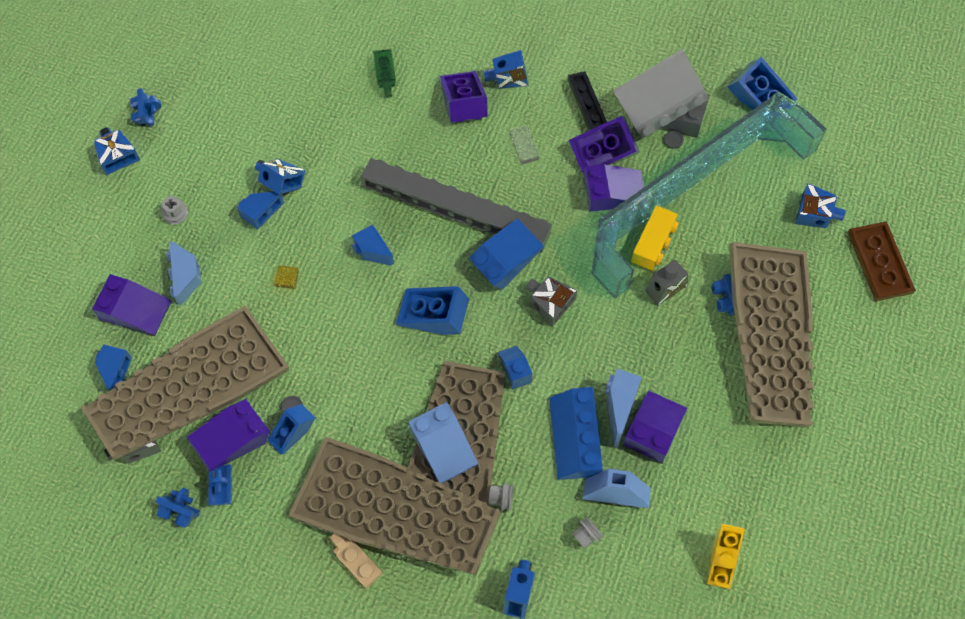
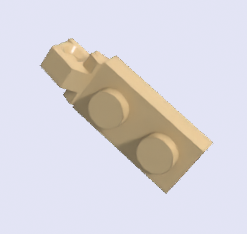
[330,534,383,590]

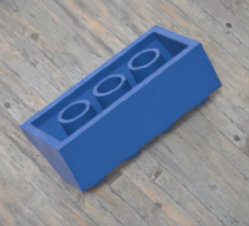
[549,387,603,480]

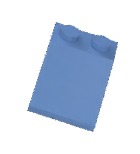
[605,369,642,449]
[408,402,478,484]

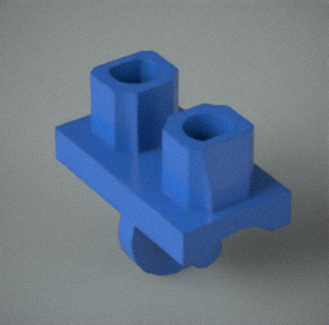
[130,88,161,127]
[711,274,735,316]
[208,464,232,506]
[155,488,201,528]

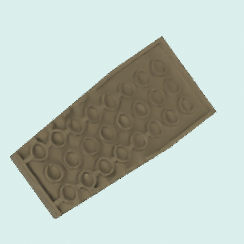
[729,242,813,427]
[81,306,289,460]
[408,361,505,506]
[288,437,501,575]

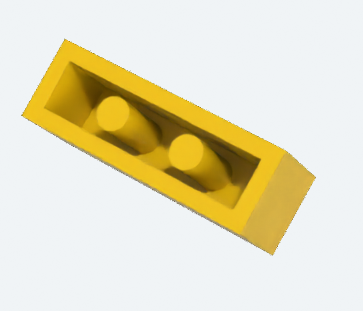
[631,205,679,271]

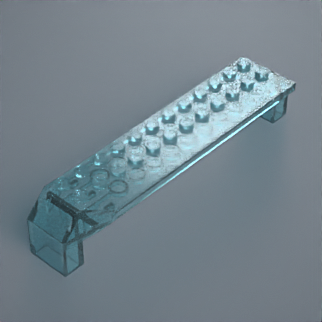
[591,92,827,299]

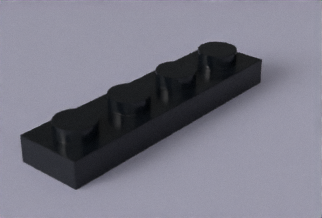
[567,71,607,130]

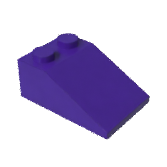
[439,71,488,122]
[569,116,640,176]
[583,164,648,212]
[92,274,172,337]
[623,391,687,464]
[187,399,269,472]

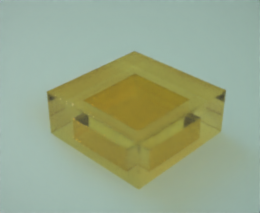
[274,265,299,289]

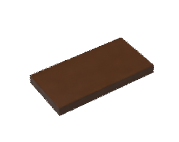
[848,221,916,302]

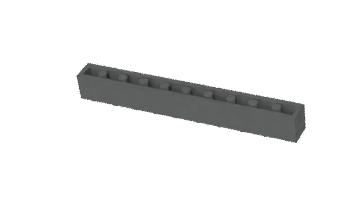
[361,158,552,253]

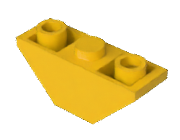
[707,524,745,589]

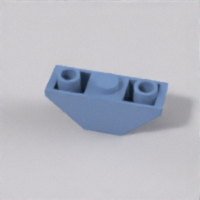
[167,242,201,305]
[583,469,651,508]

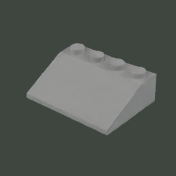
[613,49,709,139]

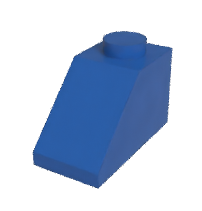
[237,192,284,230]
[351,225,394,266]
[95,344,132,391]
[497,345,533,390]
[267,404,316,455]

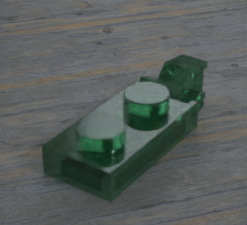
[373,49,396,98]

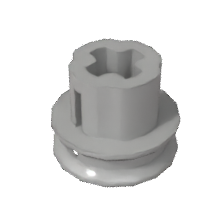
[161,196,188,225]
[489,483,513,512]
[572,515,605,548]

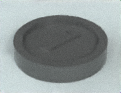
[664,131,684,149]
[281,395,303,412]

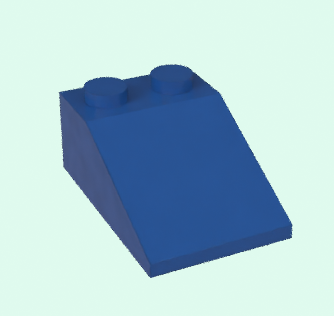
[727,57,798,124]
[469,218,545,290]
[396,286,469,335]

